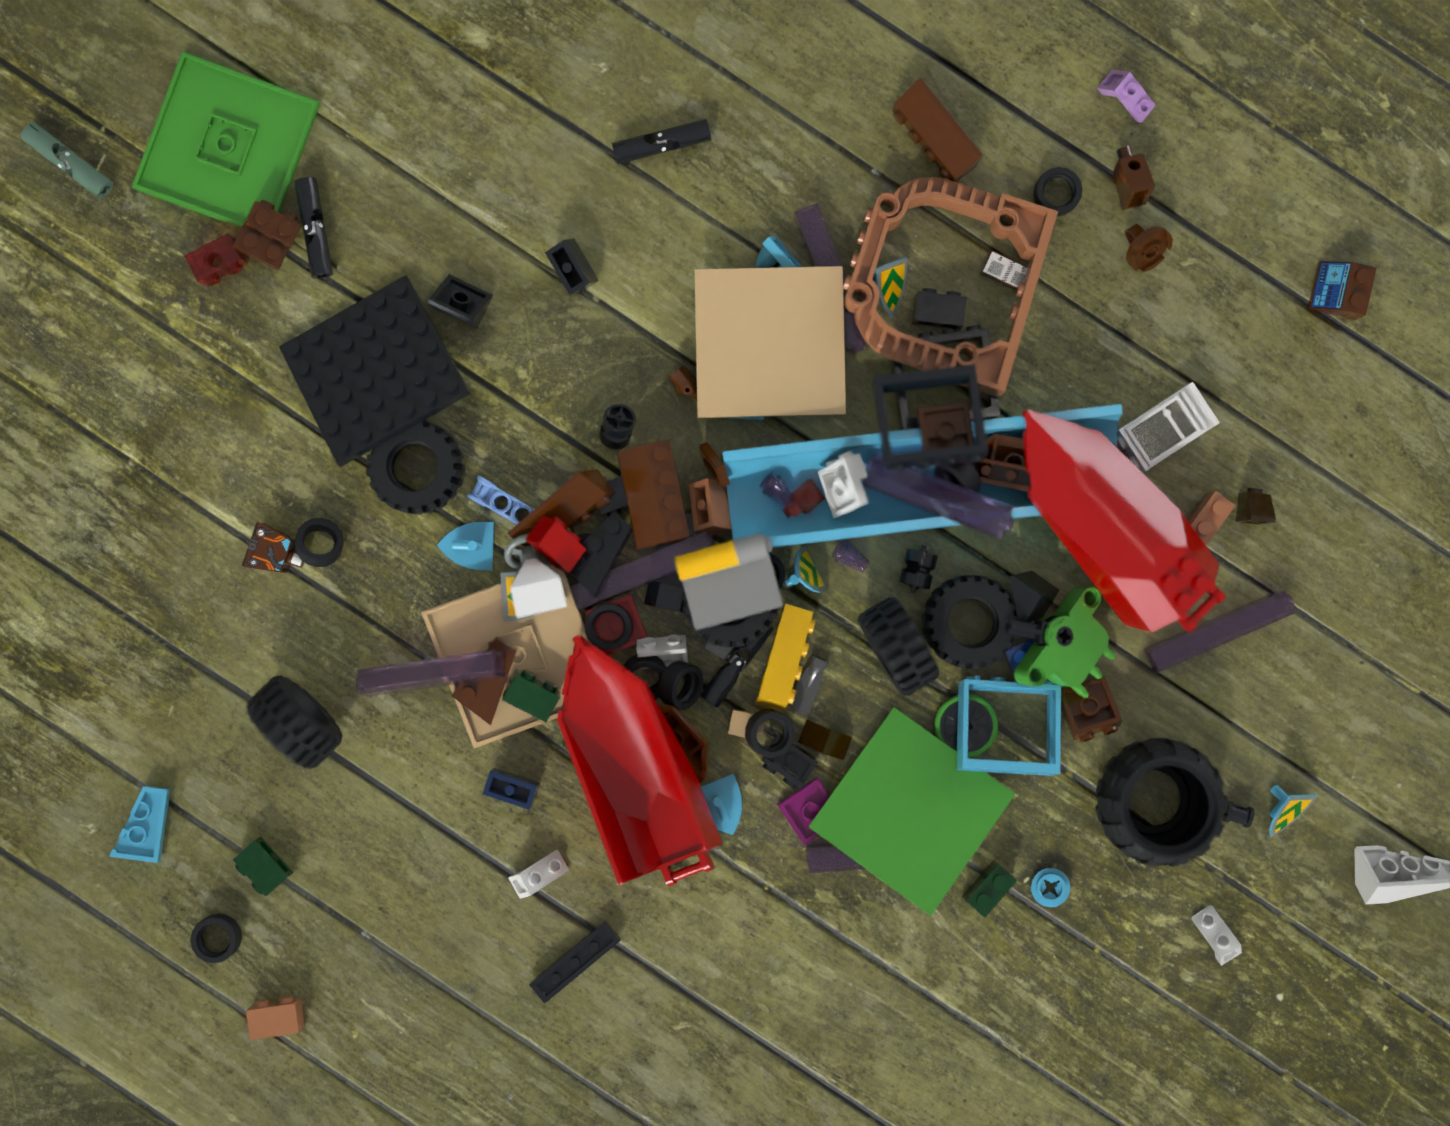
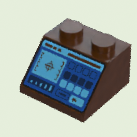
[1308,261,1377,320]

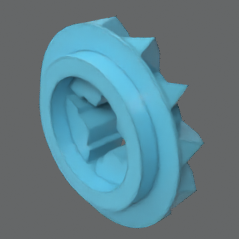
[1030,867,1070,907]

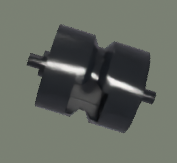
[599,404,636,450]
[899,545,938,593]

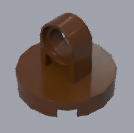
[1125,224,1173,272]

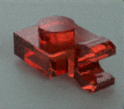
[782,479,825,518]

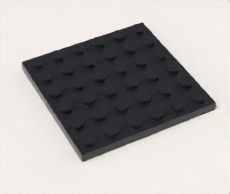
[279,275,470,467]

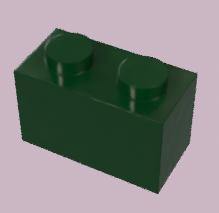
[502,669,560,722]
[233,837,294,897]
[962,860,1017,918]

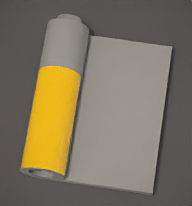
[675,532,783,630]

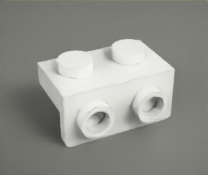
[637,635,688,669]

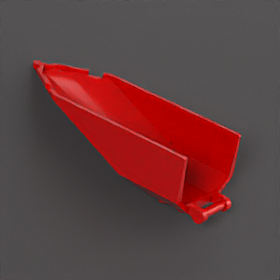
[1022,409,1226,633]
[557,635,723,886]

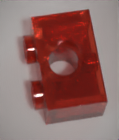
[184,233,248,286]

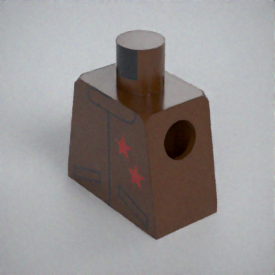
[1113,146,1155,210]

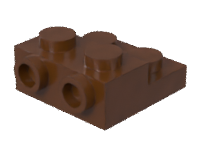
[232,200,301,271]
[917,402,975,466]
[1061,676,1122,742]

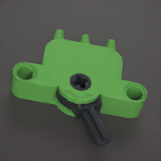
[1005,587,1116,698]

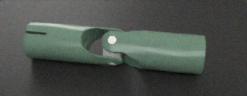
[21,122,113,199]

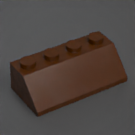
[893,78,983,182]
[617,440,690,549]
[508,469,615,554]

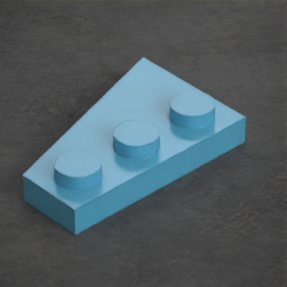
[109,785,170,863]

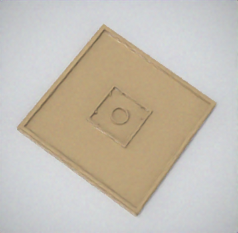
[694,266,846,418]
[421,564,592,749]

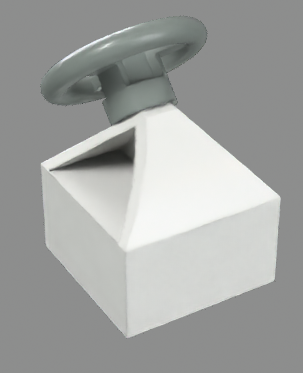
[504,534,567,618]

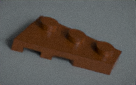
[451,637,517,725]

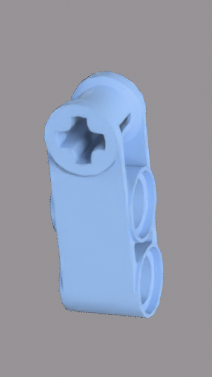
[466,475,534,524]

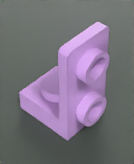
[1097,70,1155,123]

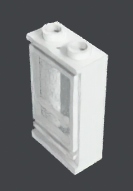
[1117,382,1220,472]

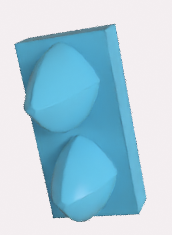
[755,235,803,268]

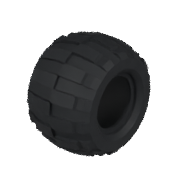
[1095,738,1228,867]

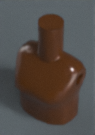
[668,365,697,401]

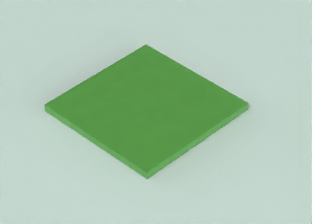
[131,51,321,228]
[809,707,1015,916]

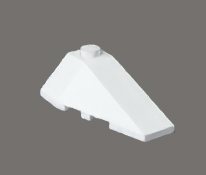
[1354,845,1450,904]

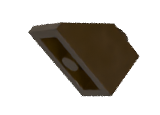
[1236,488,1276,525]

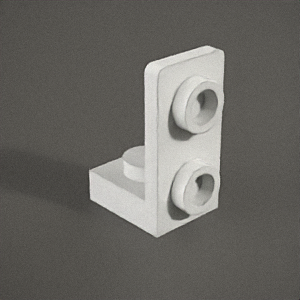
[508,850,569,899]
[1192,905,1242,966]

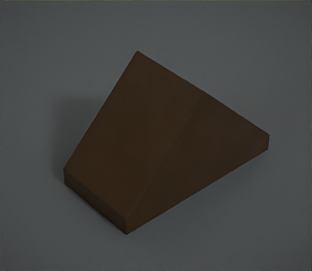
[798,719,852,760]

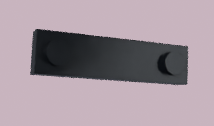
[529,920,621,1004]

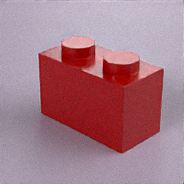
[525,515,586,573]

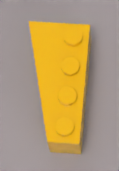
[754,604,816,713]

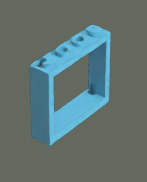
[957,676,1061,776]

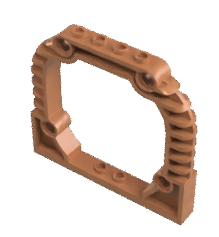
[843,176,1058,398]

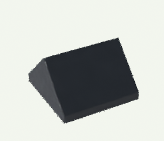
[428,274,493,329]
[1009,571,1059,623]

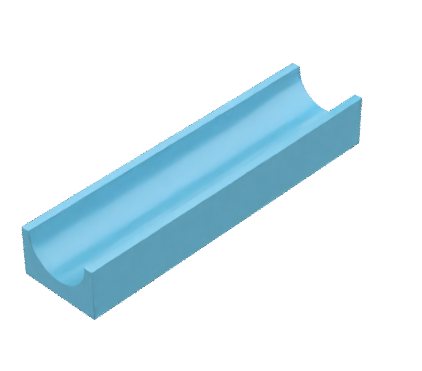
[723,404,1123,548]

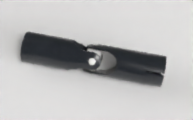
[612,119,711,165]
[294,177,333,279]
[700,626,775,708]

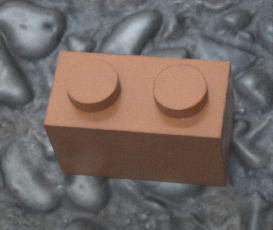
[689,478,732,535]
[1188,491,1236,545]
[246,995,305,1040]

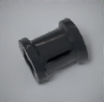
[1223,800,1255,828]

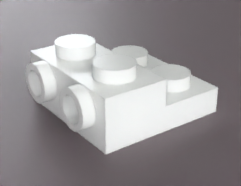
[818,451,868,519]

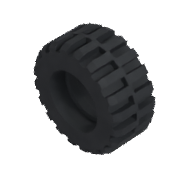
[366,420,465,514]
[922,575,1019,669]
[682,592,778,647]
[858,597,940,696]
[246,675,343,769]

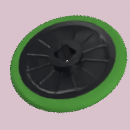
[934,694,998,758]

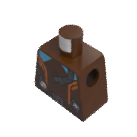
[242,522,305,573]

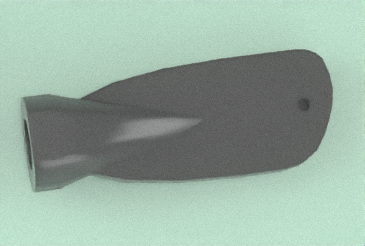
[790,655,829,715]

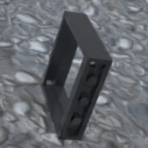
[890,325,1000,430]
[872,364,988,472]

